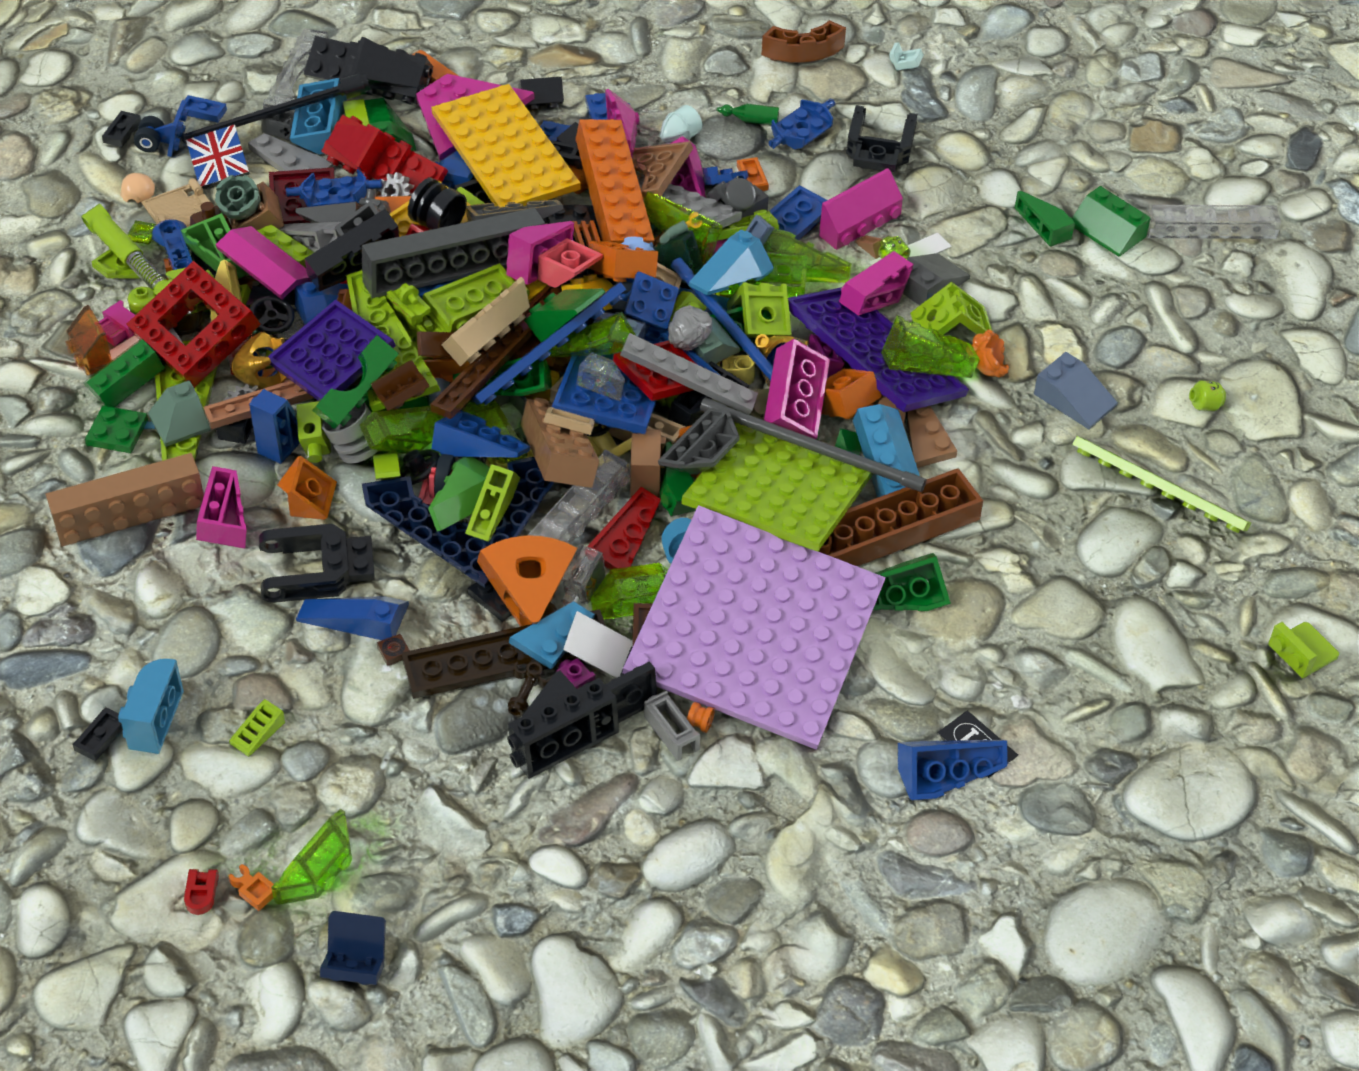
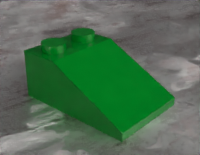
[524,288,605,342]

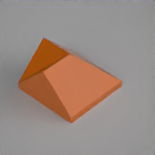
[277,455,337,520]

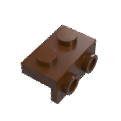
[371,360,430,411]

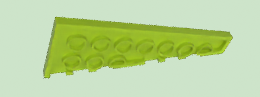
[346,270,440,412]

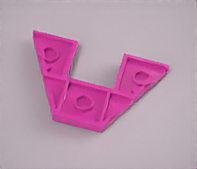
[416,74,534,161]

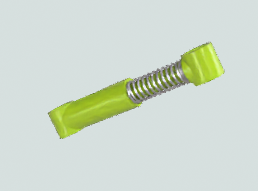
[81,203,172,295]

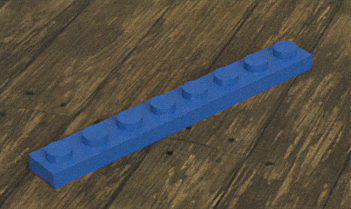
[471,282,626,405]

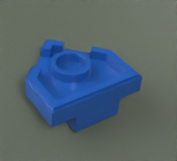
[702,166,748,185]

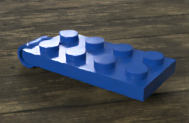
[763,185,827,257]

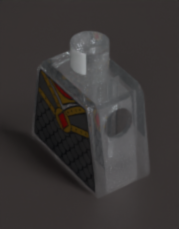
[561,544,606,606]

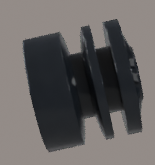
[408,178,467,230]

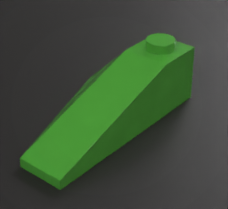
[428,457,490,531]

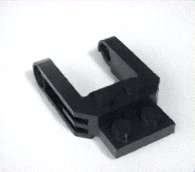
[846,105,918,172]
[259,524,375,603]

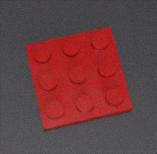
[613,340,696,401]

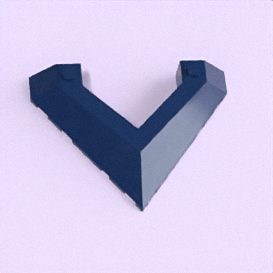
[362,457,554,588]

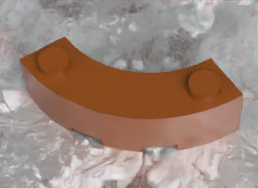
[761,20,846,63]

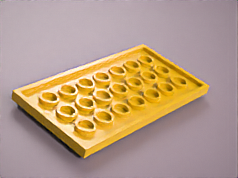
[431,84,581,207]

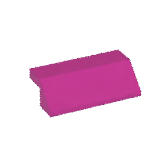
[215,226,312,299]

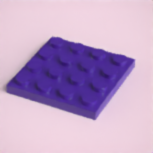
[268,300,396,401]

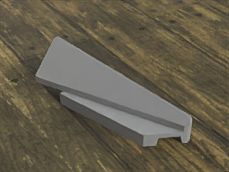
[279,222,340,252]

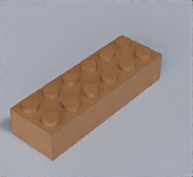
[521,398,599,488]
[46,453,204,547]

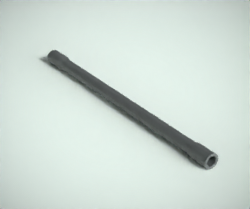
[700,397,927,492]

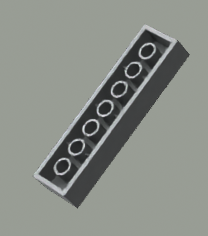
[362,208,545,298]

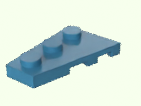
[509,601,595,669]

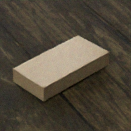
[543,407,595,435]

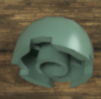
[215,175,261,220]

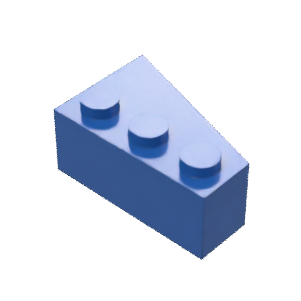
[249,389,300,464]

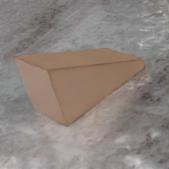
[855,235,886,259]

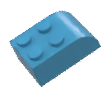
[118,659,184,754]

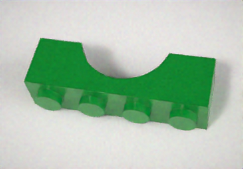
[312,335,399,429]

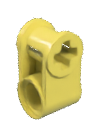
[716,355,755,385]

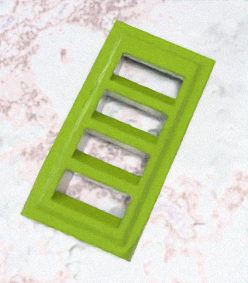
[229,699,285,757]

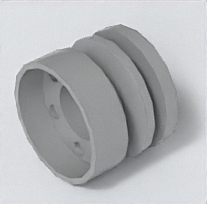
[322,402,385,464]

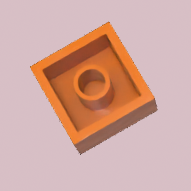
[821,368,882,419]

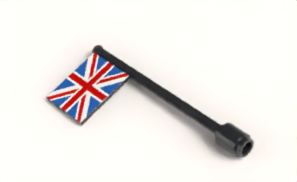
[181,73,371,189]

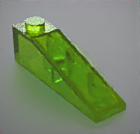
[644,191,723,265]
[763,228,852,283]

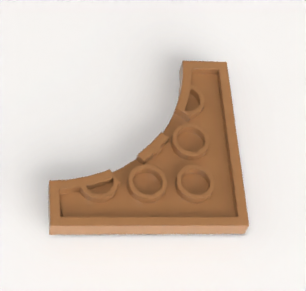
[632,141,693,199]

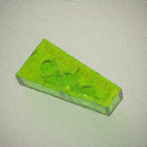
[881,315,980,378]

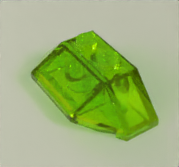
[590,563,669,620]
[271,809,352,905]

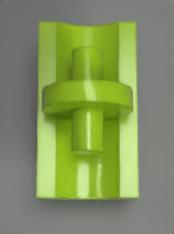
[387,283,431,326]

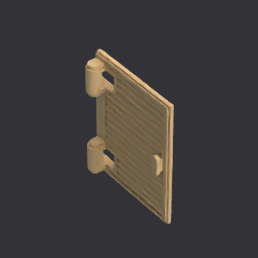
[141,178,210,227]

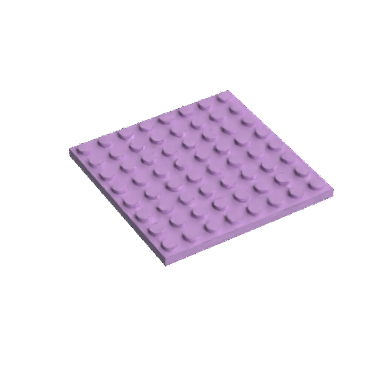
[622,505,886,750]

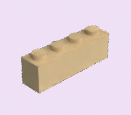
[442,277,530,366]

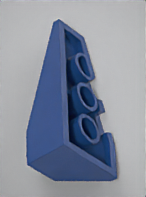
[898,740,1007,800]

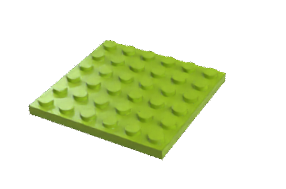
[682,425,873,552]

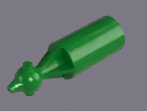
[716,103,779,125]

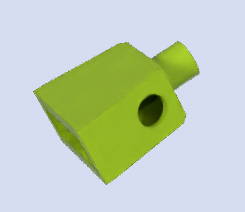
[296,401,332,463]

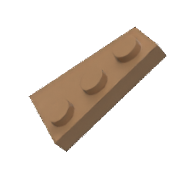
[906,406,957,468]

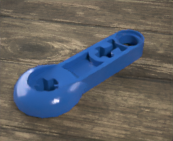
[152,219,192,270]

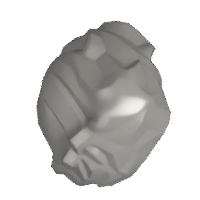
[668,305,712,351]

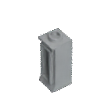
[644,691,700,761]

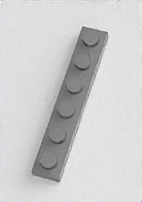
[620,333,758,415]

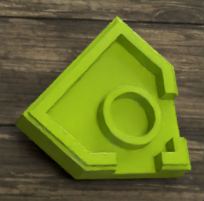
[91,249,140,279]

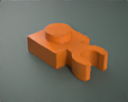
[228,864,279,911]

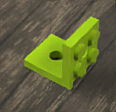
[727,282,792,338]
[910,282,992,348]

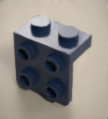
[320,911,386,985]

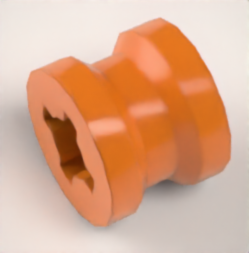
[687,702,715,733]

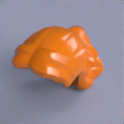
[971,329,1009,378]

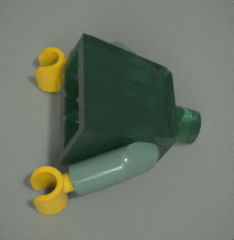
[654,212,703,283]

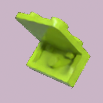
[1268,622,1339,679]

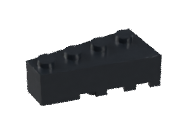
[305,209,399,292]

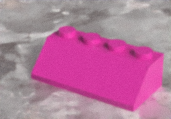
[819,168,903,250]
[764,339,830,439]

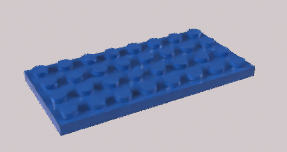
[552,317,669,434]

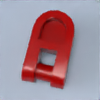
[184,869,219,915]

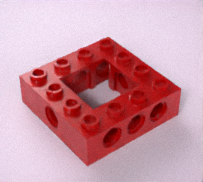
[126,261,261,388]

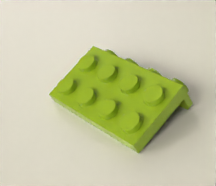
[422,263,530,332]

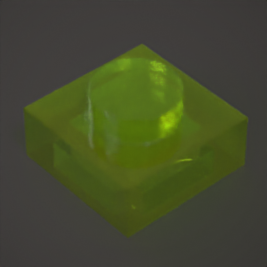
[127,220,156,245]

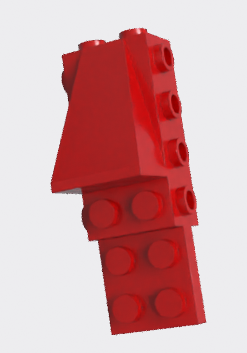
[321,115,448,193]

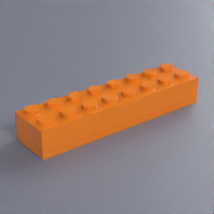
[576,119,654,244]

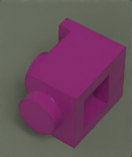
[556,658,596,689]

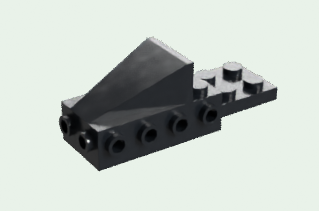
[304,36,434,105]
[507,661,657,779]

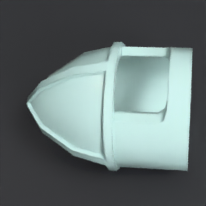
[659,105,703,144]

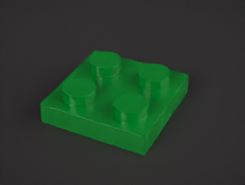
[85,405,148,454]

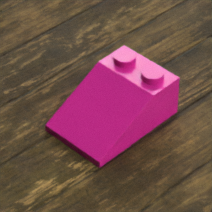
[506,221,574,285]

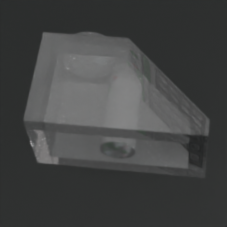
[576,352,625,401]

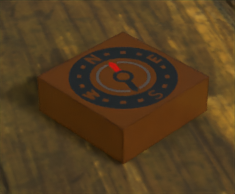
[377,634,410,666]

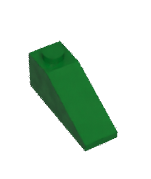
[1014,191,1075,247]
[660,442,696,517]

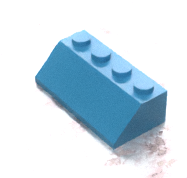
[290,78,347,155]
[853,404,920,498]

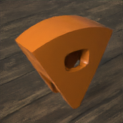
[477,535,577,627]

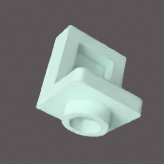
[889,42,924,71]

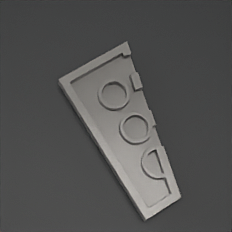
[248,133,336,171]

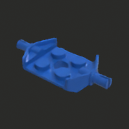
[769,98,835,149]
[286,169,383,207]

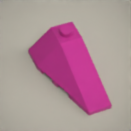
[605,89,640,157]

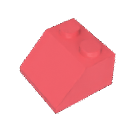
[538,238,603,288]

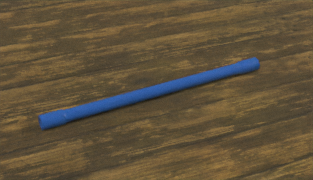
[671,258,773,381]

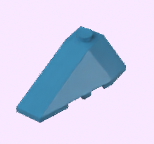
[688,230,774,296]

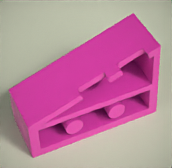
[839,251,914,316]
[196,466,247,549]

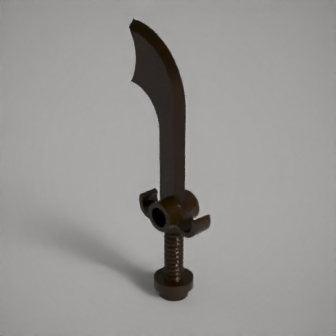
[508,602,558,717]

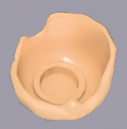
[120,173,155,204]

